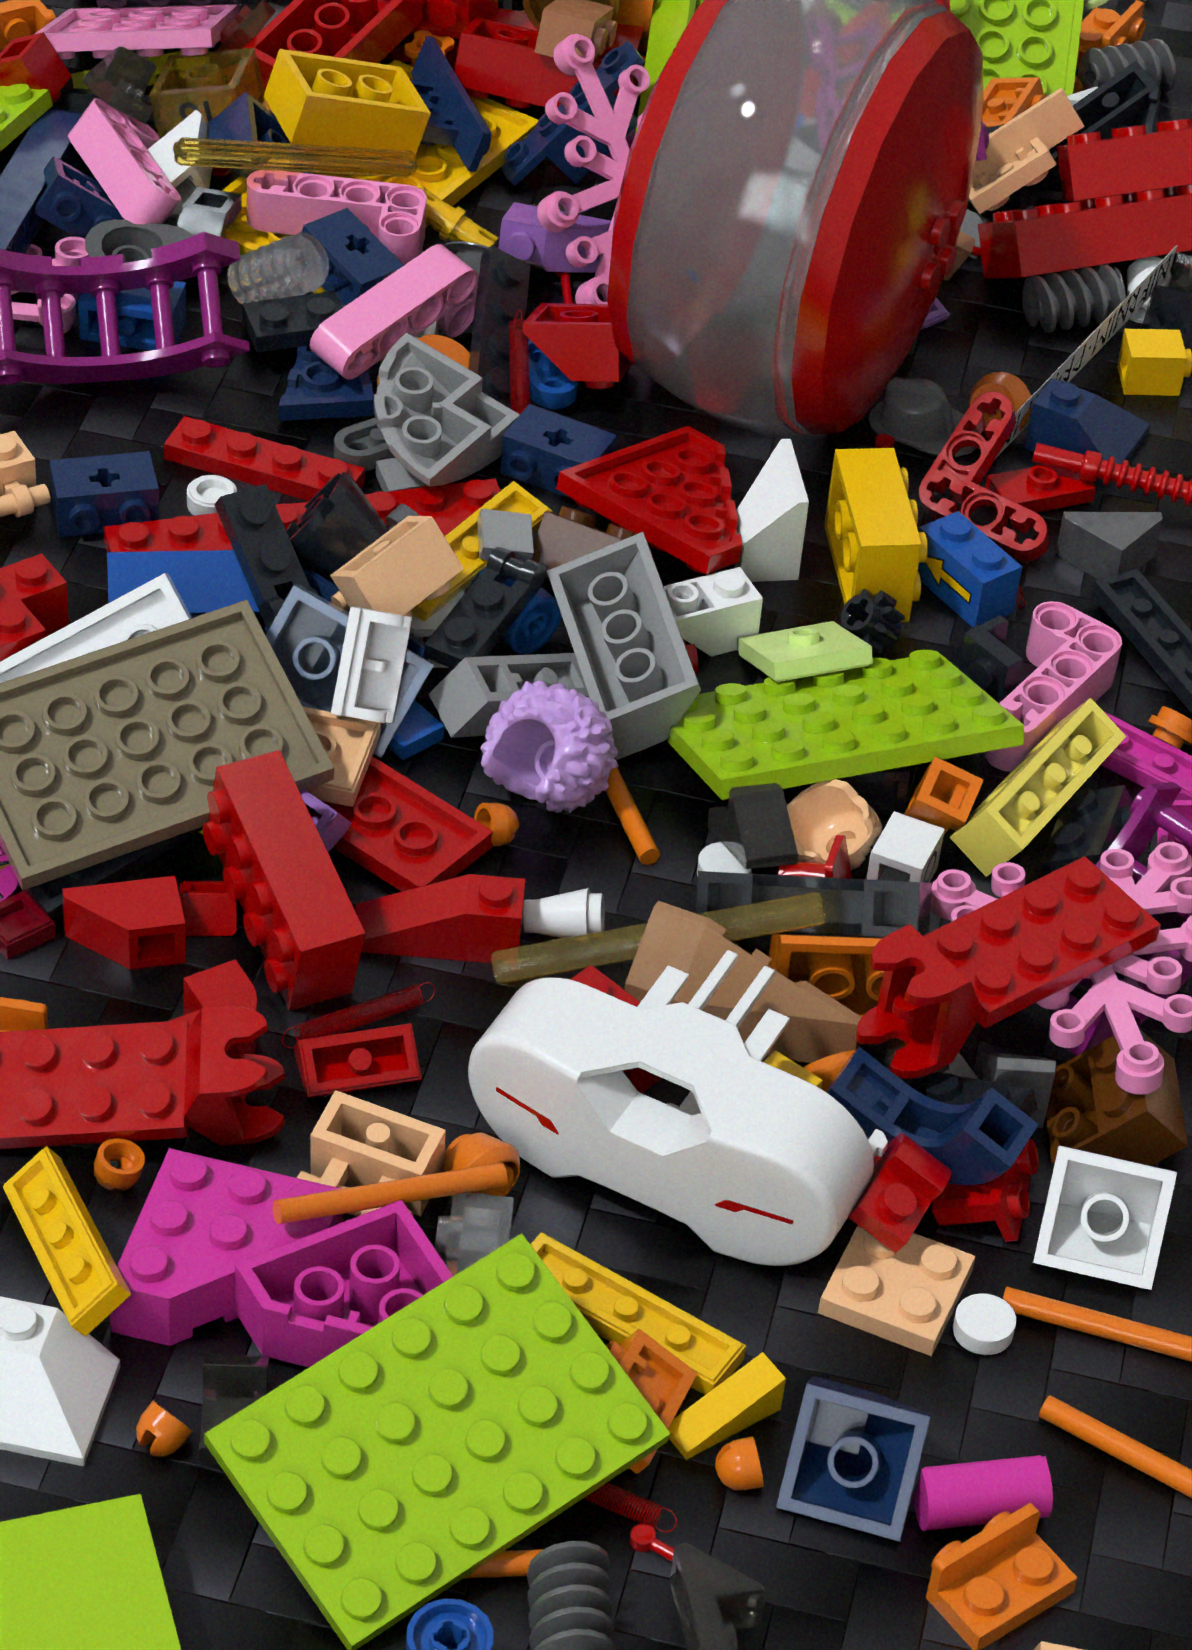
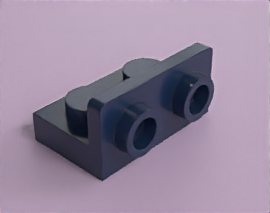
[34,156,125,238]

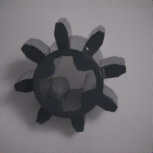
[839,589,905,655]

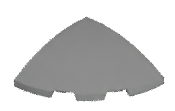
[374,332,520,487]

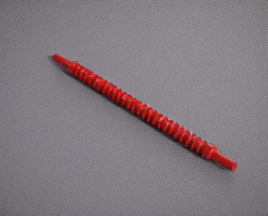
[1032,443,1192,507]

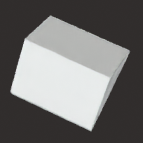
[1033,1145,1177,1290]

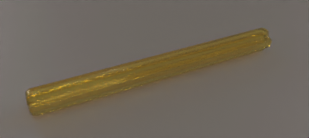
[173,137,418,177]
[491,892,826,984]

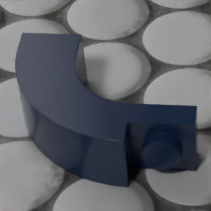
[826,1047,1039,1185]

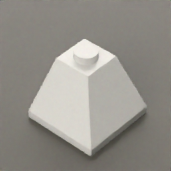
[734,439,809,582]
[0,1296,120,1466]

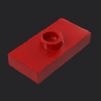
[985,465,1096,518]

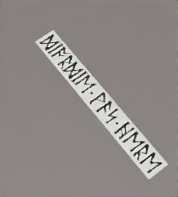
[995,245,1178,459]

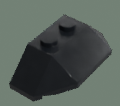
[1037,61,1161,204]

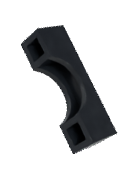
[696,871,932,937]

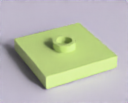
[738,621,873,682]

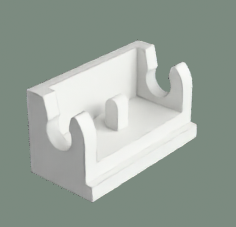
[331,606,413,723]

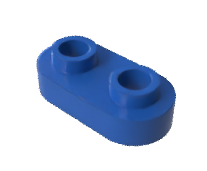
[523,338,578,410]

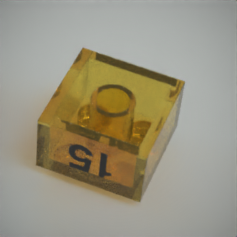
[149,48,265,139]

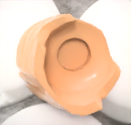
[782,779,882,870]

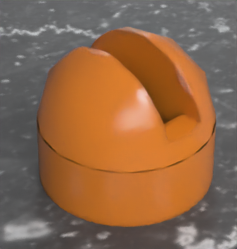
[474,803,519,846]
[94,1138,145,1191]
[136,1400,193,1457]
[715,1436,764,1491]

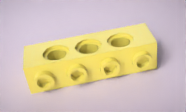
[950,697,1126,877]

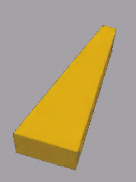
[668,1352,786,1460]

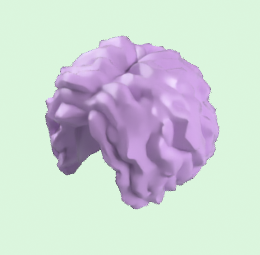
[480,681,618,813]

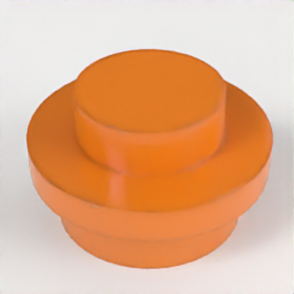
[1148,706,1192,750]

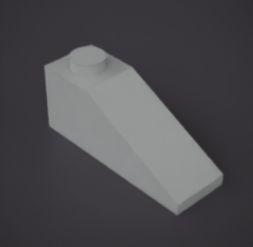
[429,653,590,738]

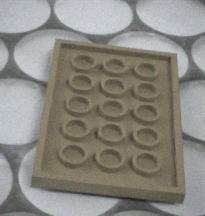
[0,600,334,891]

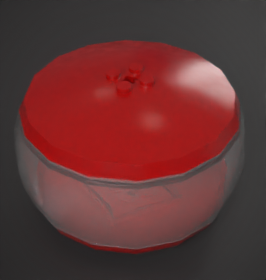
[607,0,983,436]

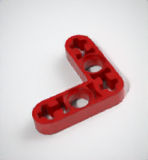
[919,391,1050,561]

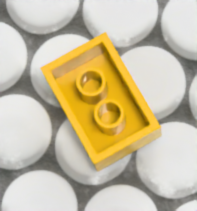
[264,49,431,161]
[824,448,927,622]

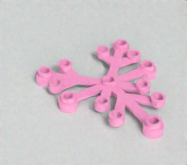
[537,34,760,304]
[931,842,1192,1094]

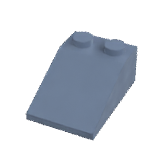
[266,585,434,758]

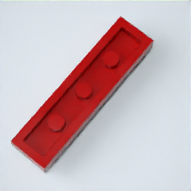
[164,416,365,501]

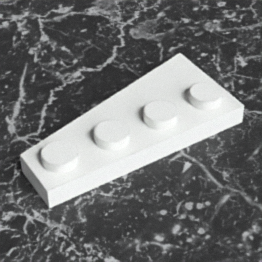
[0,573,192,683]

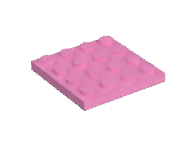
[35,4,241,60]

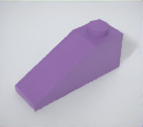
[498,202,611,273]

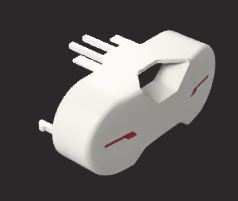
[468,950,888,1266]

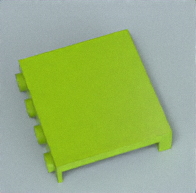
[0,1494,181,1650]

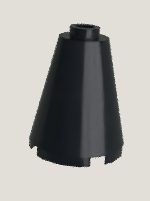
[286,471,389,582]

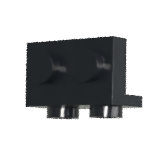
[242,291,342,352]
[1041,785,1133,875]

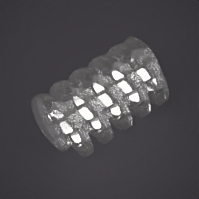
[227,232,329,304]

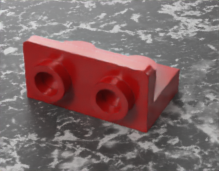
[932,1139,1039,1242]

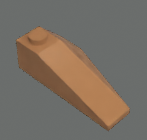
[625,901,862,1063]

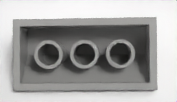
[547,532,701,760]

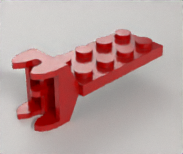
[856,856,1161,1079]
[0,1006,286,1149]

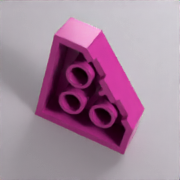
[110,1148,343,1346]
[235,1200,453,1367]

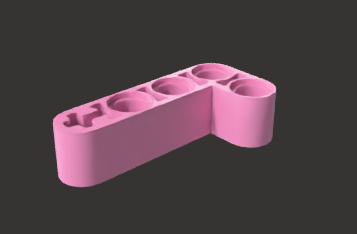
[68,98,181,224]
[247,169,427,265]
[310,244,478,380]
[985,601,1122,772]

